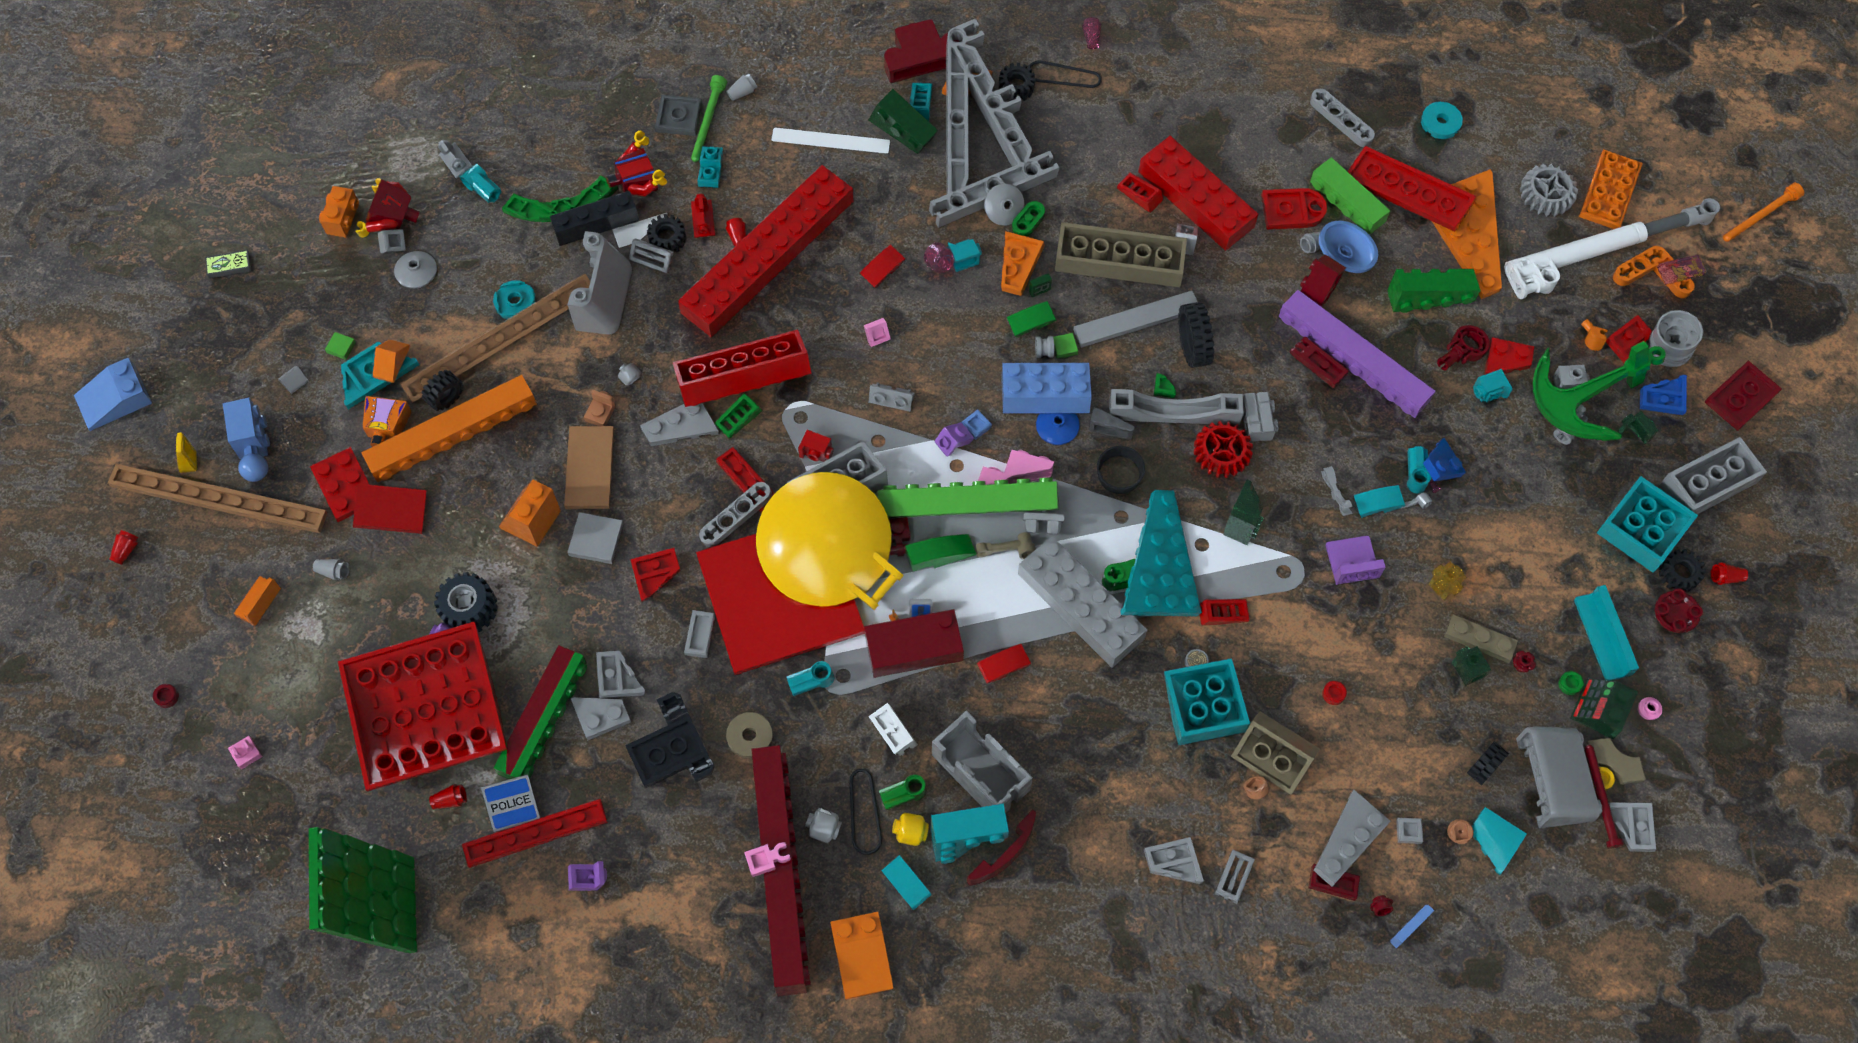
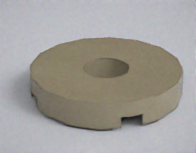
[726,712,773,759]

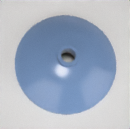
[1319,221,1378,273]

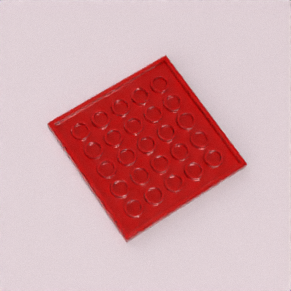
[696,534,865,675]

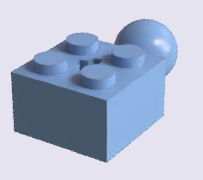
[223,398,270,482]

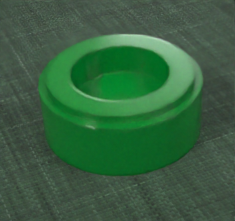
[1558,671,1584,695]

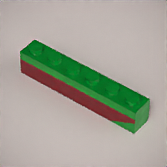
[494,645,587,779]

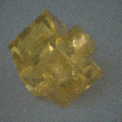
[1428,561,1466,600]

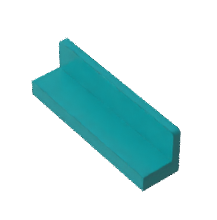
[1574,585,1639,681]

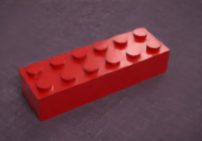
[1138,136,1258,251]
[673,329,812,407]

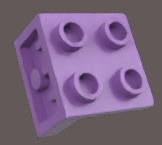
[1325,536,1386,585]

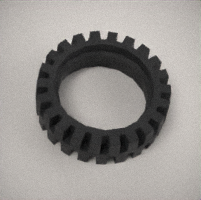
[1178,302,1214,368]

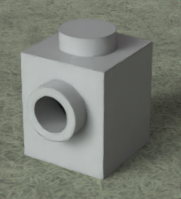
[1553,365,1590,389]

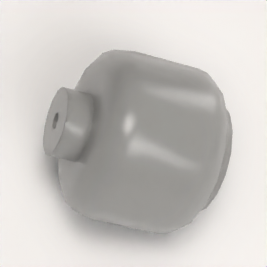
[618,363,642,385]

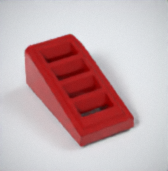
[1117,173,1163,213]
[1200,599,1250,625]

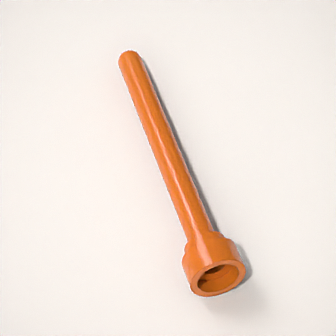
[1723,182,1804,242]

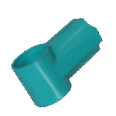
[460,164,502,203]
[1407,446,1431,494]
[787,661,835,696]

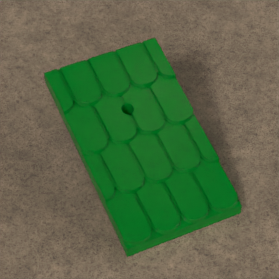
[309,827,417,953]

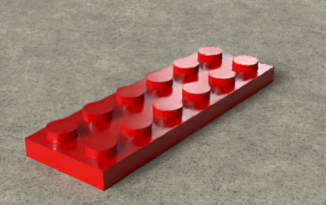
[1347,146,1476,232]

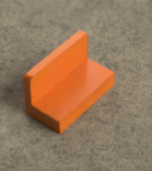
[234,576,281,626]

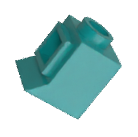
[947,239,982,272]
[1473,369,1513,402]

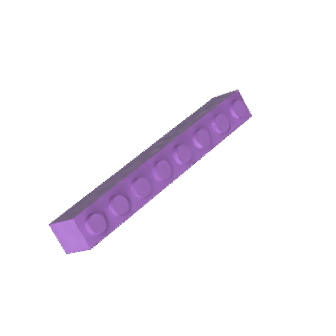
[1279,290,1435,418]

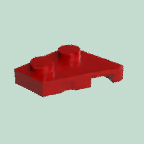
[1606,315,1652,363]
[630,548,680,602]

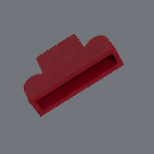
[884,19,960,83]

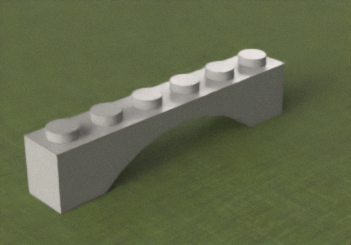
[1109,389,1243,425]

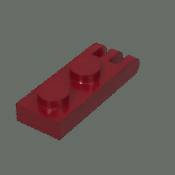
[1290,337,1349,389]

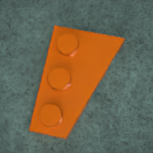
[1001,231,1045,296]

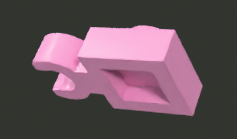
[744,842,791,877]

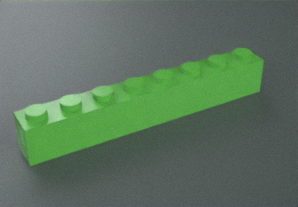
[878,478,1059,518]

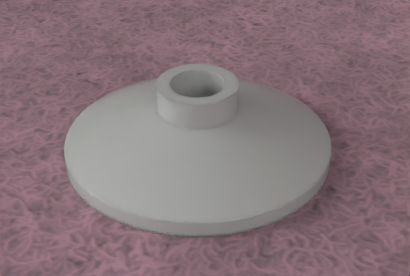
[984,183,1024,225]
[394,251,437,289]

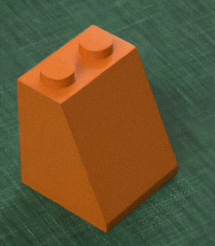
[499,480,561,547]

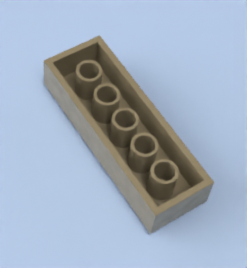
[1055,222,1187,288]

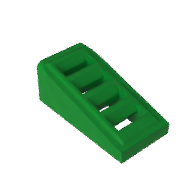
[714,393,762,439]

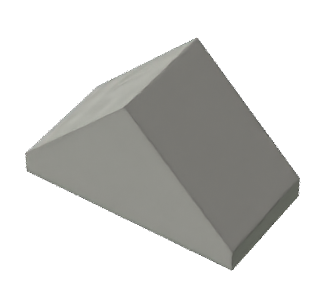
[1175,223,1198,255]

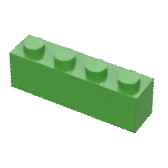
[1310,157,1390,235]

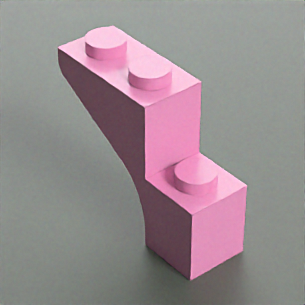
[978,450,1054,485]

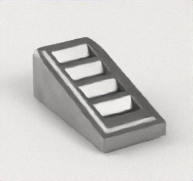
[1089,407,1134,440]

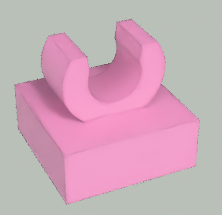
[864,318,891,347]
[228,736,262,770]

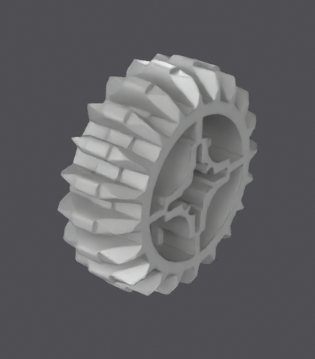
[1520,163,1578,217]

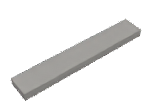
[1073,291,1197,348]

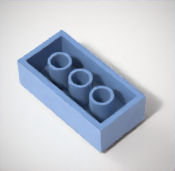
[1002,363,1091,413]

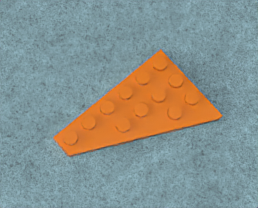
[1432,169,1502,299]

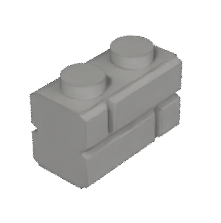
[1243,392,1278,442]

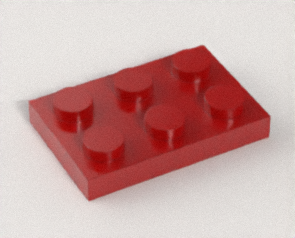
[310,447,370,522]

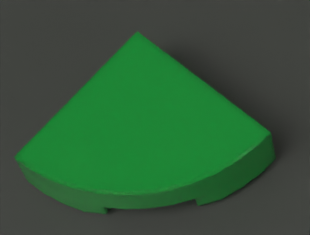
[1153,373,1176,398]

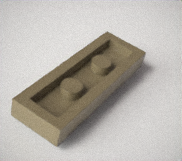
[1444,614,1518,663]

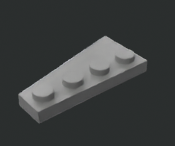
[1313,790,1390,887]

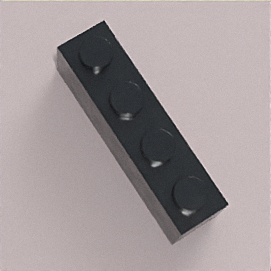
[550,191,639,246]

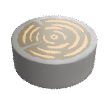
[1185,649,1209,667]

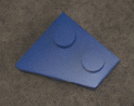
[1423,438,1466,481]

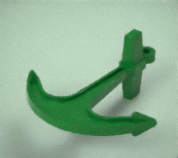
[1533,341,1666,441]

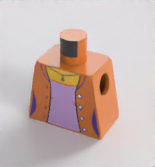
[363,396,411,447]

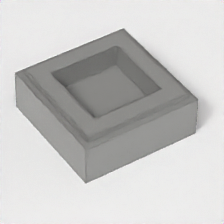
[1396,818,1423,844]

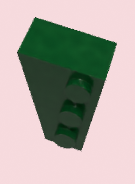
[868,89,938,154]

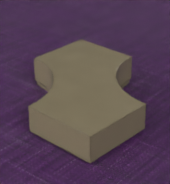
[1586,738,1646,785]

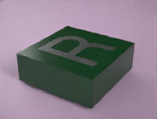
[1029,274,1052,297]

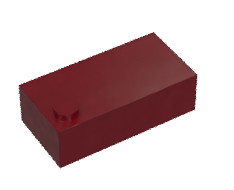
[864,609,964,678]

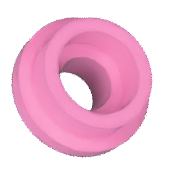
[1638,697,1662,720]

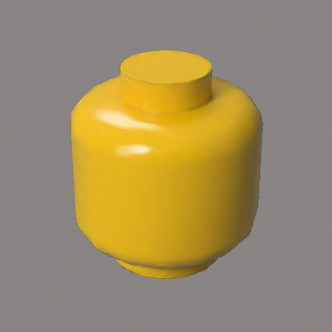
[892,813,929,846]

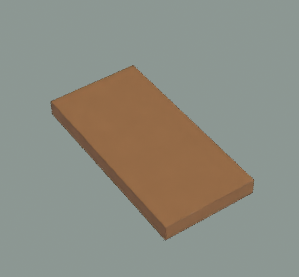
[564,426,614,509]

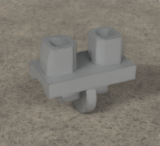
[1023,510,1064,535]

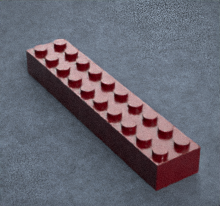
[751,745,811,997]

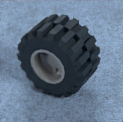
[434,572,498,633]

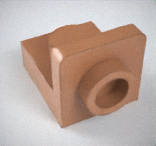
[584,390,616,426]

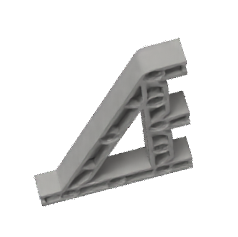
[929,19,1059,228]

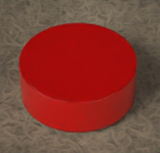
[1322,681,1347,705]

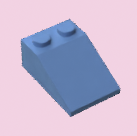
[74,358,152,431]

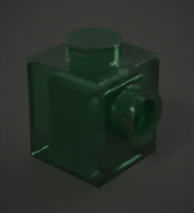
[1452,646,1491,686]

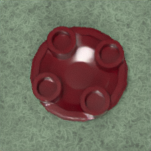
[1654,588,1703,633]

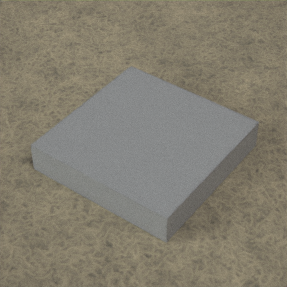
[567,512,623,564]

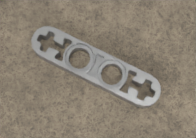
[1310,89,1375,147]
[699,482,772,547]

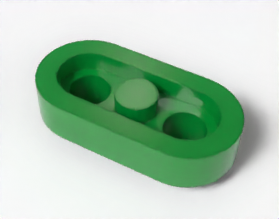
[1012,201,1045,237]

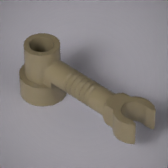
[976,532,1036,559]

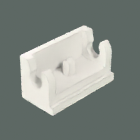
[869,703,918,756]

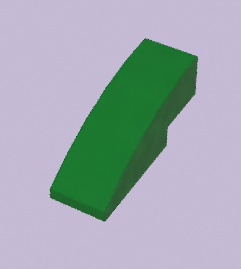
[905,534,976,572]

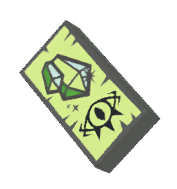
[205,250,251,279]

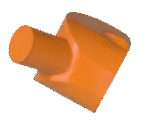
[1581,319,1608,351]

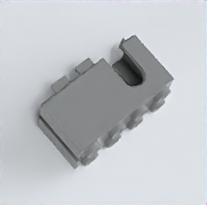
[932,711,1033,813]

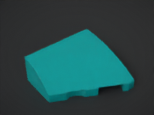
[1472,807,1527,875]

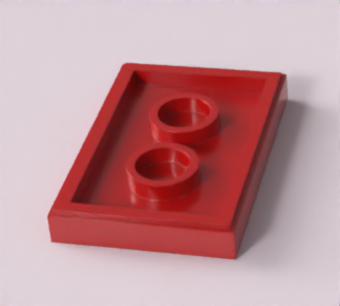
[353,484,427,534]

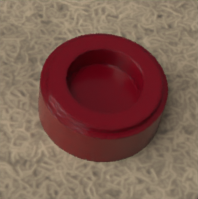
[153,684,179,708]

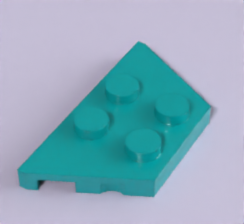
[341,342,420,410]

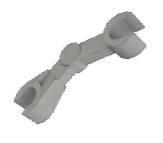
[1321,466,1353,516]

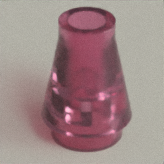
[1082,17,1102,49]

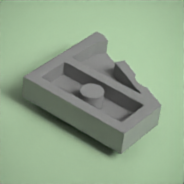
[1144,837,1204,884]

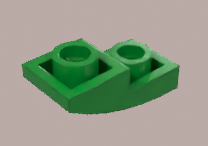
[1007,301,1057,337]

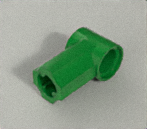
[879,775,927,811]

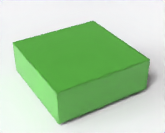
[325,332,356,360]
[1053,333,1078,359]

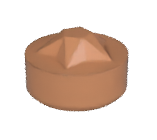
[1244,776,1269,799]
[1447,819,1473,844]

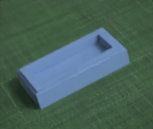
[1390,905,1434,948]

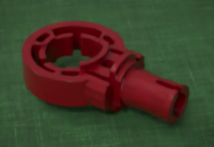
[1437,325,1490,370]

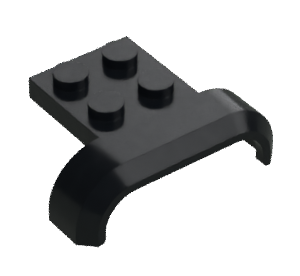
[625,692,715,788]

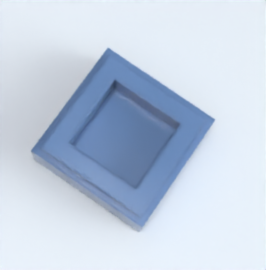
[961,409,992,440]

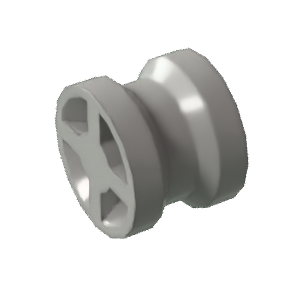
[1035,336,1054,358]

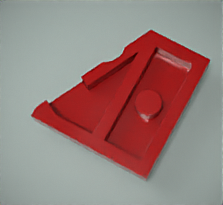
[1484,337,1534,375]

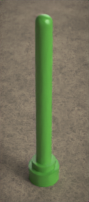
[691,75,727,162]

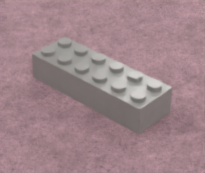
[1018,536,1147,668]

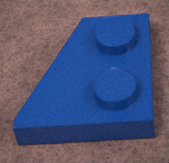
[1640,375,1687,415]

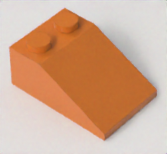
[830,912,894,1000]

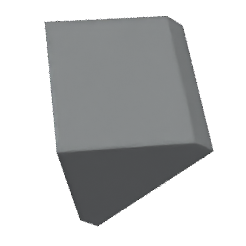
[278,366,309,394]

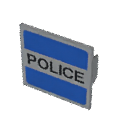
[481,774,540,832]

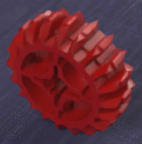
[1193,420,1253,478]

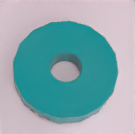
[1421,101,1463,139]
[493,280,537,319]

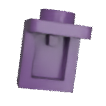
[935,422,974,457]
[568,861,607,891]

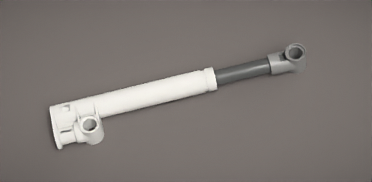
[1504,198,1720,299]

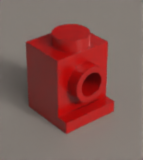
[798,430,834,462]

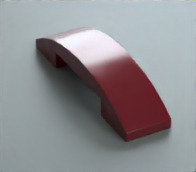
[967,809,1036,886]

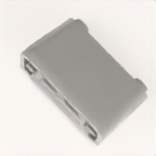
[568,231,632,334]
[1516,726,1602,828]

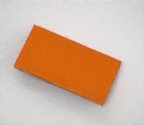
[1579,149,1643,229]

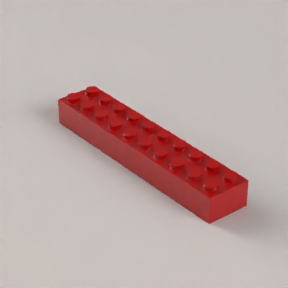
[678,165,854,338]

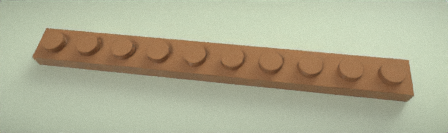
[400,274,590,403]
[108,464,328,533]

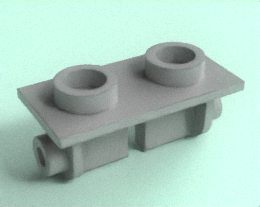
[438,140,472,179]
[868,382,915,412]

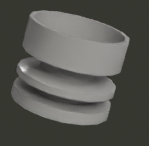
[1647,310,1703,367]

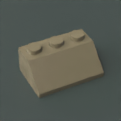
[1231,711,1320,795]

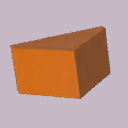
[373,339,410,383]

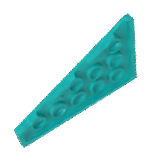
[1120,490,1202,617]

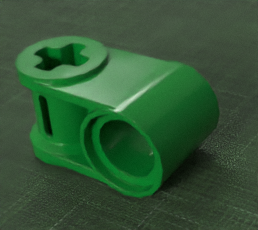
[1101,559,1135,591]

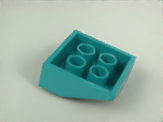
[1597,476,1698,573]
[1164,658,1250,745]
[931,803,1009,864]

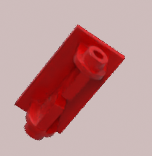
[691,194,715,238]

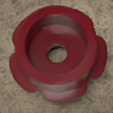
[1513,651,1536,673]
[1370,895,1394,917]

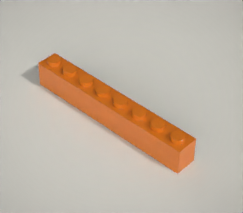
[361,375,537,483]

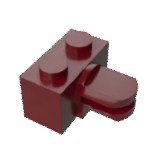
[1300,254,1346,307]

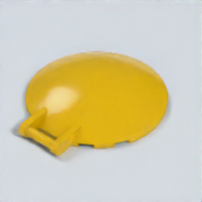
[756,472,904,611]

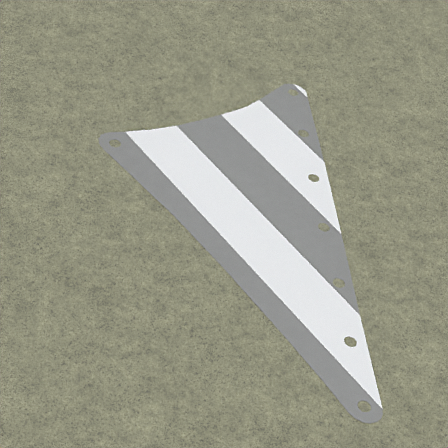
[782,401,1305,695]

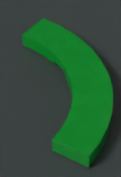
[502,175,618,222]

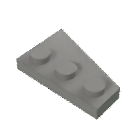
[640,403,719,446]

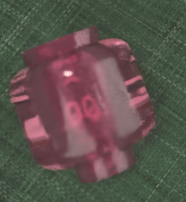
[924,242,955,273]

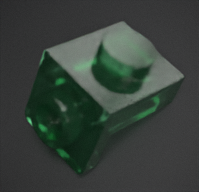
[1618,411,1659,444]

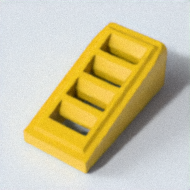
[176,432,197,473]

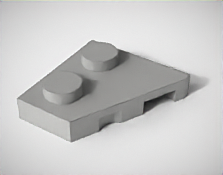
[596,651,645,699]
[571,697,631,741]
[1609,803,1656,852]

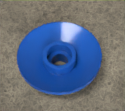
[1036,413,1080,445]

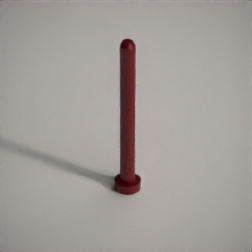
[1584,745,1624,849]

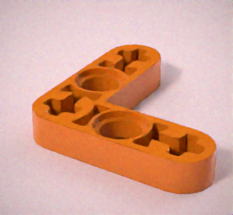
[1613,246,1695,298]

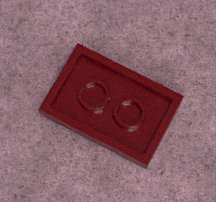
[1704,360,1782,431]

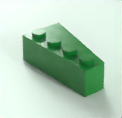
[1387,269,1481,313]

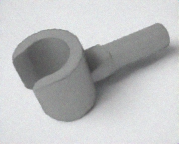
[1400,492,1432,509]

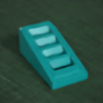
[910,83,933,121]

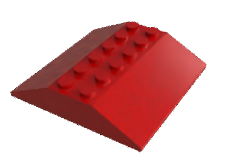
[338,621,507,792]

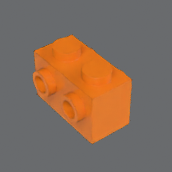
[319,186,359,238]

